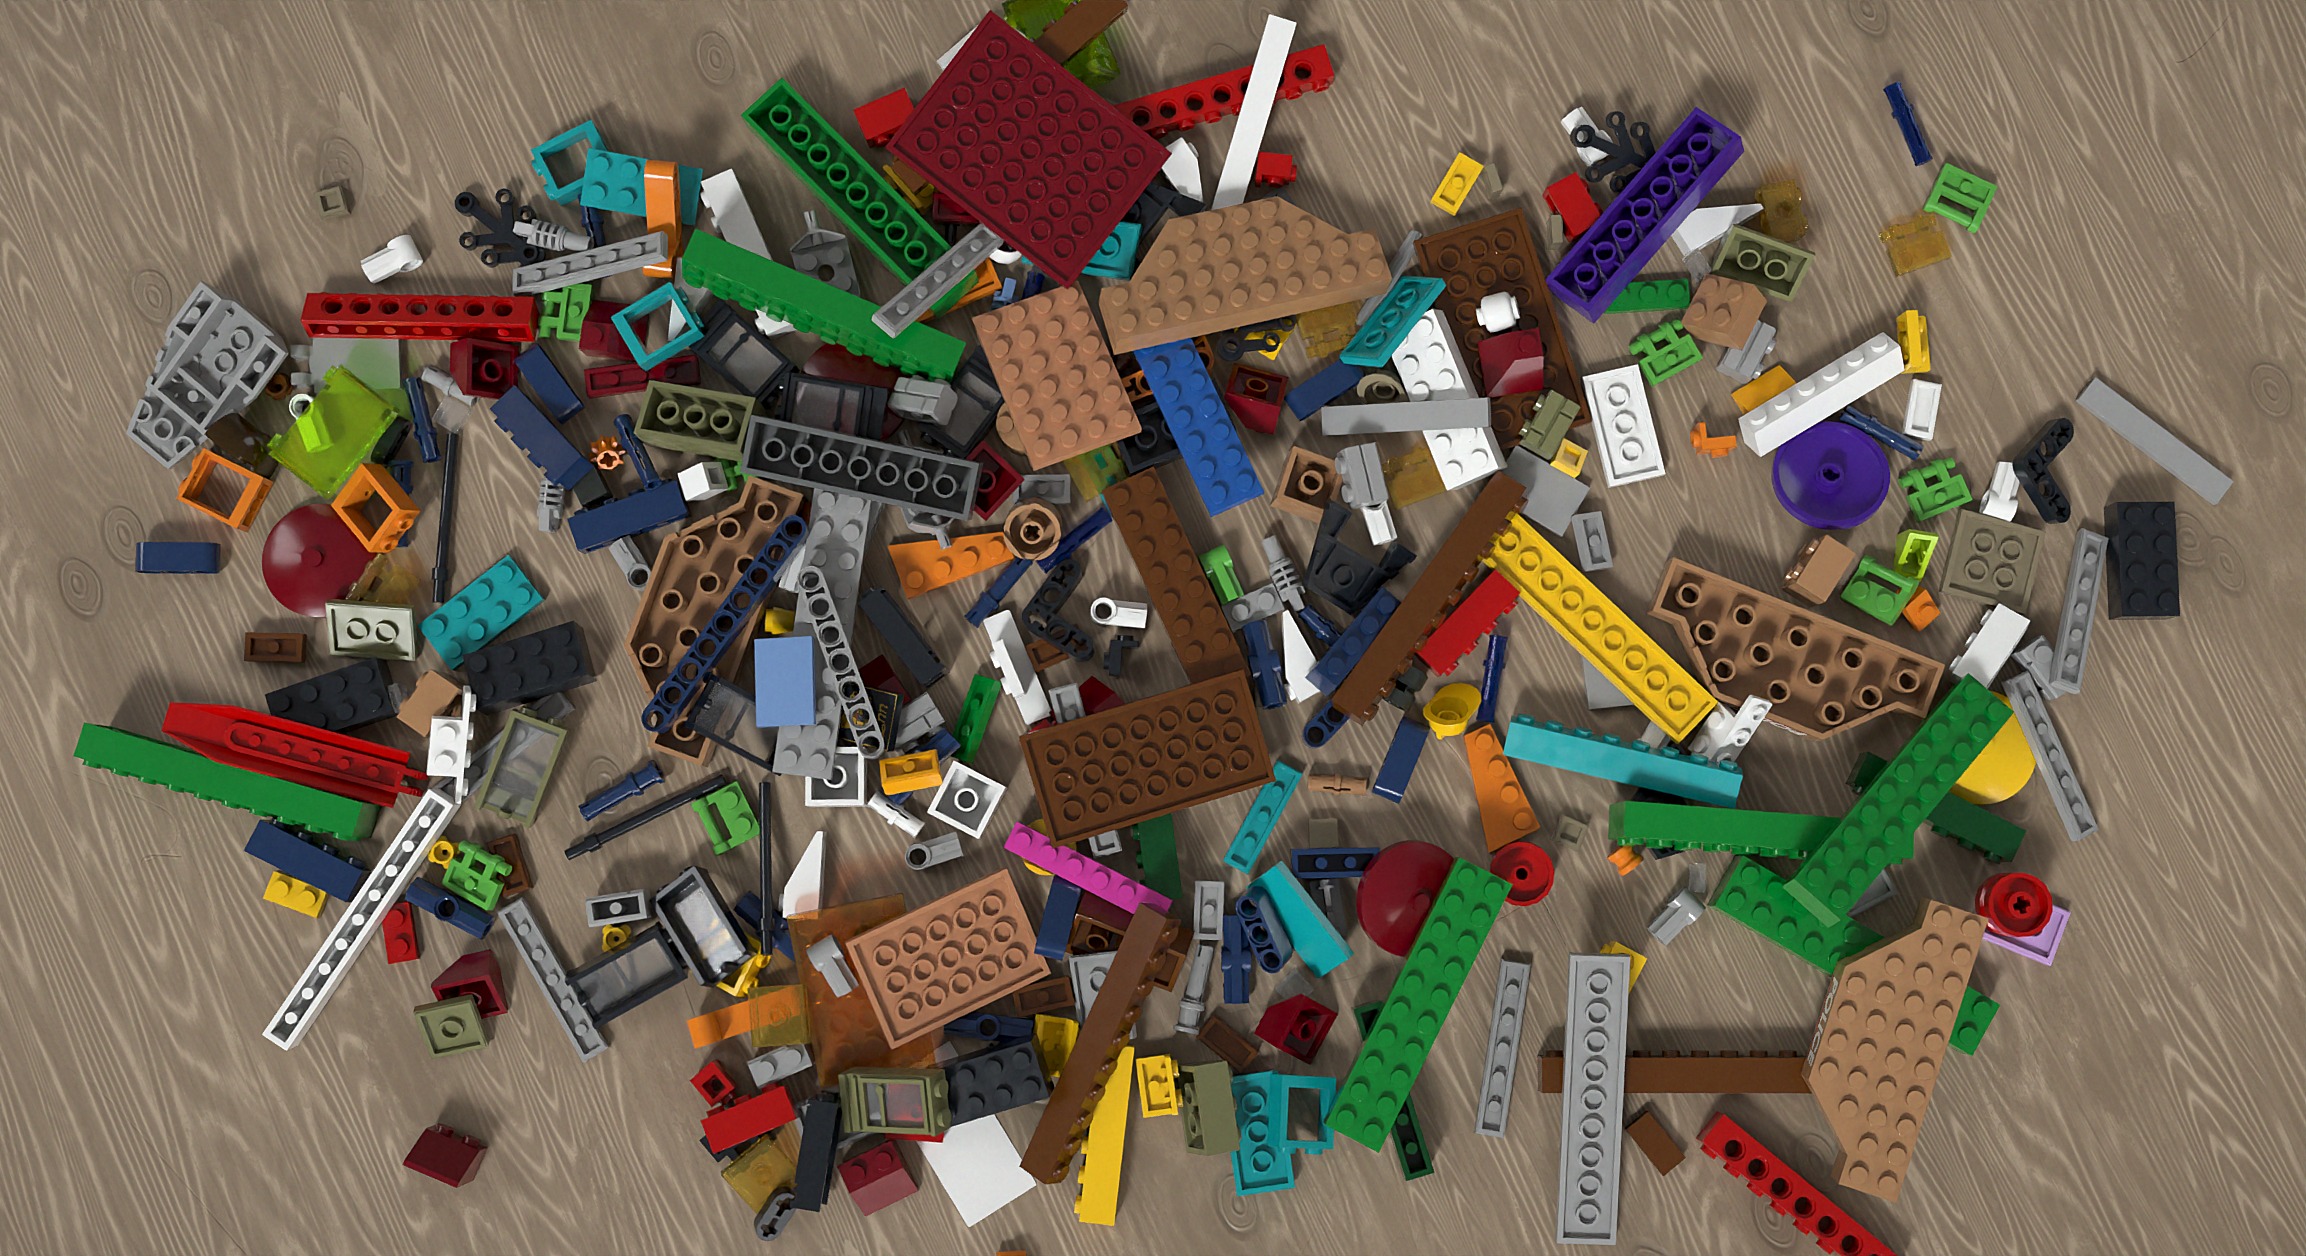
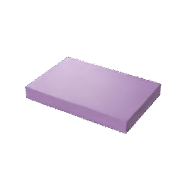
[1973,904,2071,966]

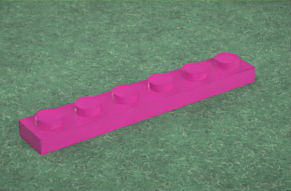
[1004,821,1173,914]

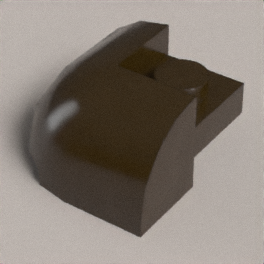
[204,413,279,479]

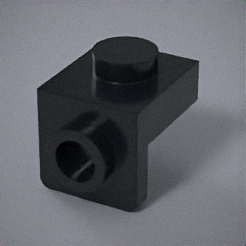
[1103,635,1139,677]

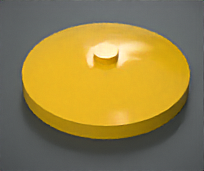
[1948,691,2036,805]

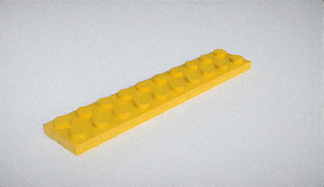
[1482,513,1718,744]

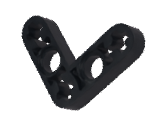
[2012,418,2074,524]
[1022,559,1095,662]

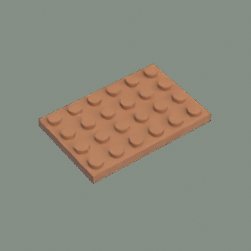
[972,281,1141,471]
[844,867,1051,1049]

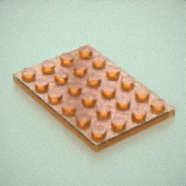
[787,892,936,1087]

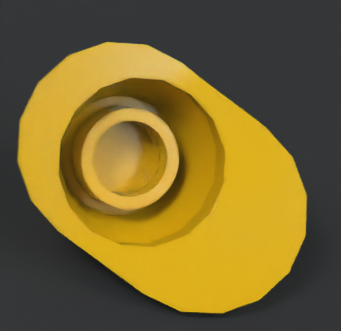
[1423,683,1481,740]

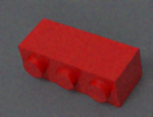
[701,1082,800,1154]

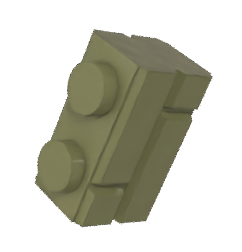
[1518,390,1581,460]

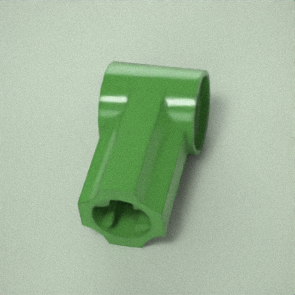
[1197,544,1244,605]

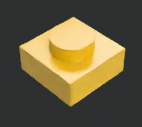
[1550,438,1588,478]

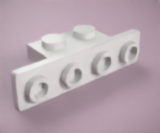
[983,610,1051,725]
[426,685,476,804]
[1688,695,1772,763]

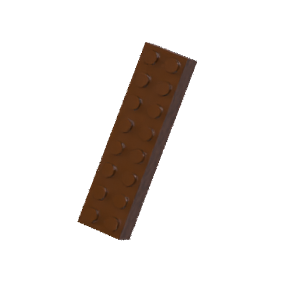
[1101,466,1251,684]

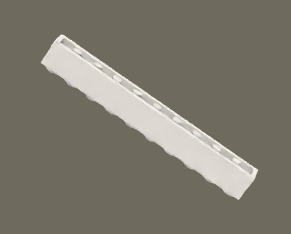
[262,788,462,1051]

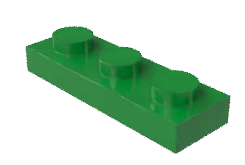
[1604,279,1690,314]
[950,674,1002,764]

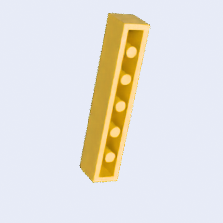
[1074,1044,1135,1226]

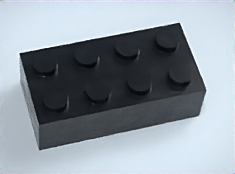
[1115,378,1237,477]
[2104,502,2180,620]
[462,621,597,716]
[265,657,400,734]
[925,1033,1055,1127]

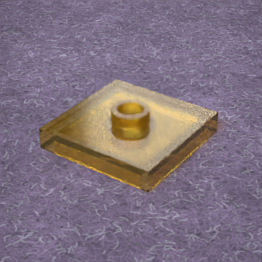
[747,983,811,1047]
[721,1134,797,1214]

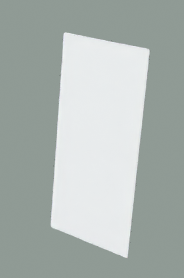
[883,1041,1036,1227]

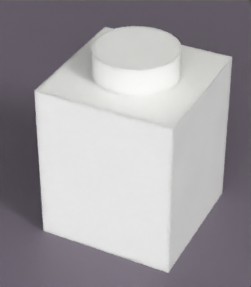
[678,462,729,501]

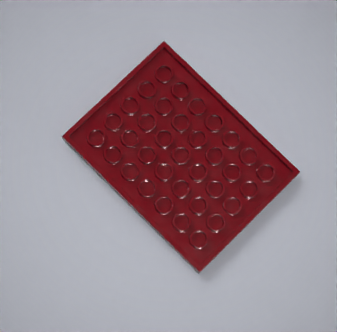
[885,10,1172,290]

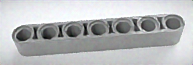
[797,566,885,759]

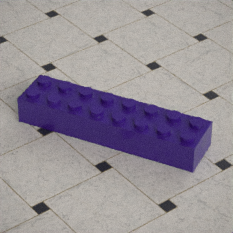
[1545,107,1744,324]

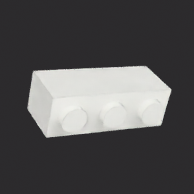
[1949,603,2030,689]

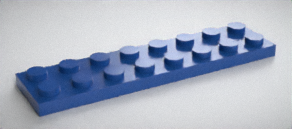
[1133,338,1264,517]

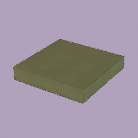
[413,994,490,1059]

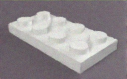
[1581,364,1666,488]

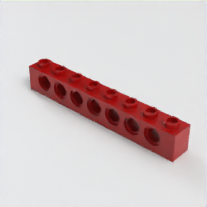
[1112,44,1334,139]
[301,292,540,342]
[1696,1111,1897,1256]

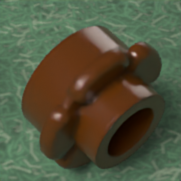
[264,373,293,401]

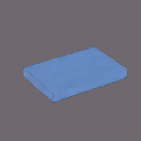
[754,636,816,728]

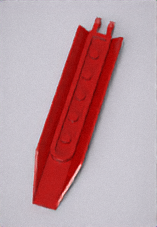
[161,702,428,808]

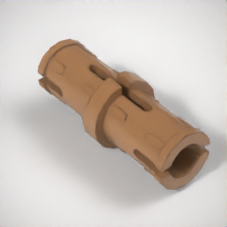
[1307,773,1367,796]

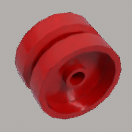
[1490,841,1554,906]
[1975,873,2053,937]

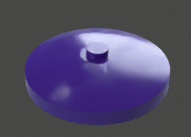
[1771,422,1890,530]

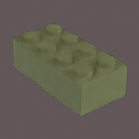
[634,380,766,462]

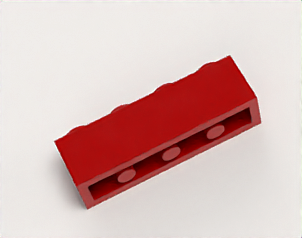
[1414,569,1520,677]

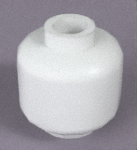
[1476,292,1520,332]

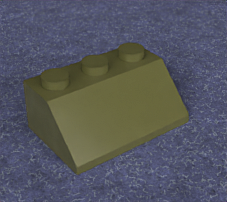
[1711,224,1815,302]
[1176,1060,1242,1156]

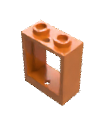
[176,448,274,533]
[331,463,420,553]

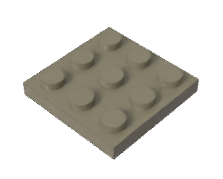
[1939,509,2046,615]

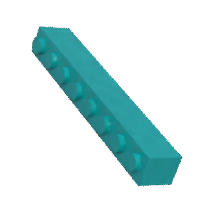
[1503,714,1743,809]

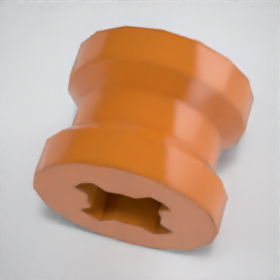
[1607,846,1644,876]

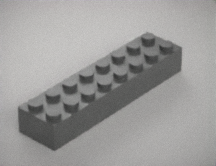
[740,415,983,521]

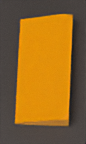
[1731,365,1797,415]
[879,749,943,795]

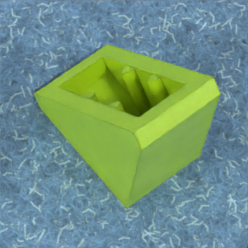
[1892,529,1939,582]

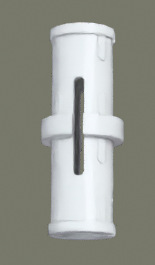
[867,790,925,838]

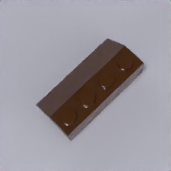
[1065,890,1195,993]

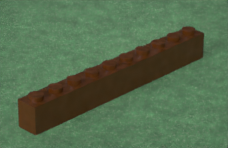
[891,0,1128,196]
[1331,470,1529,726]
[1019,903,1181,1185]
[1537,1050,1812,1094]

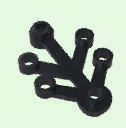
[1570,111,1656,193]
[455,188,546,268]
[1216,314,1296,362]

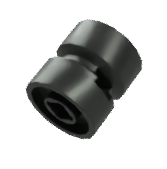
[1382,665,1428,712]

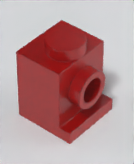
[1255,152,1297,188]
[689,1059,738,1107]

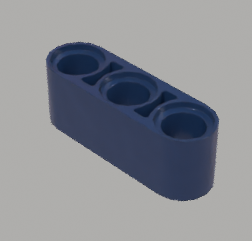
[514,343,585,425]
[1284,359,1366,422]
[135,542,221,574]
[1301,700,1349,749]
[1372,716,1430,804]
[1034,874,1081,961]
[1235,886,1293,974]

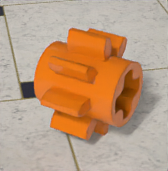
[589,435,625,471]

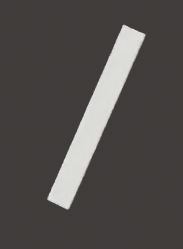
[1211,14,1296,210]

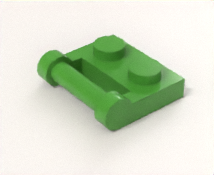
[1922,163,1998,233]
[1840,555,1919,626]
[691,781,760,856]

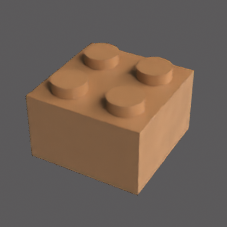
[1681,273,1767,350]
[1270,446,1343,524]
[1781,534,1856,608]
[397,669,472,738]

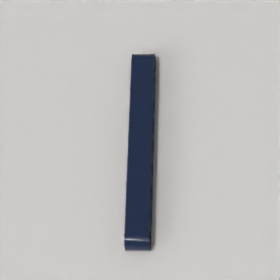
[641,515,810,733]

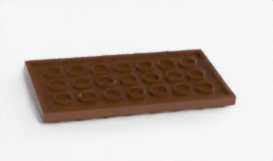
[1412,208,1592,451]
[1019,669,1276,849]

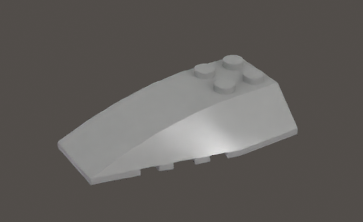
[126,281,289,469]

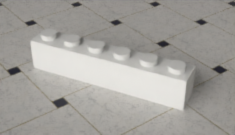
[700,168,796,341]
[1738,332,1905,457]

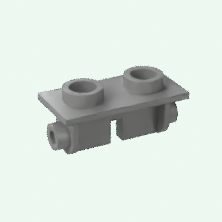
[1310,878,1346,936]

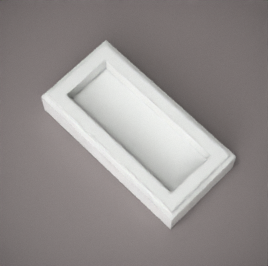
[1902,379,1942,441]

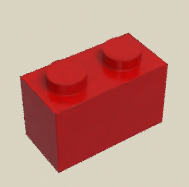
[853,87,914,148]
[1542,172,1603,244]

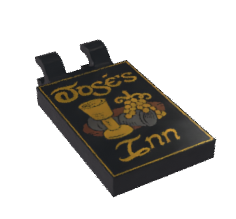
[838,683,904,752]

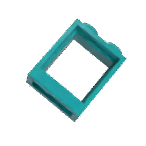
[531,120,610,206]
[611,282,705,371]
[1268,1074,1336,1155]

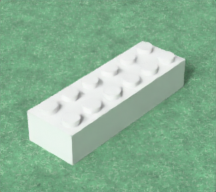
[1392,309,1508,491]

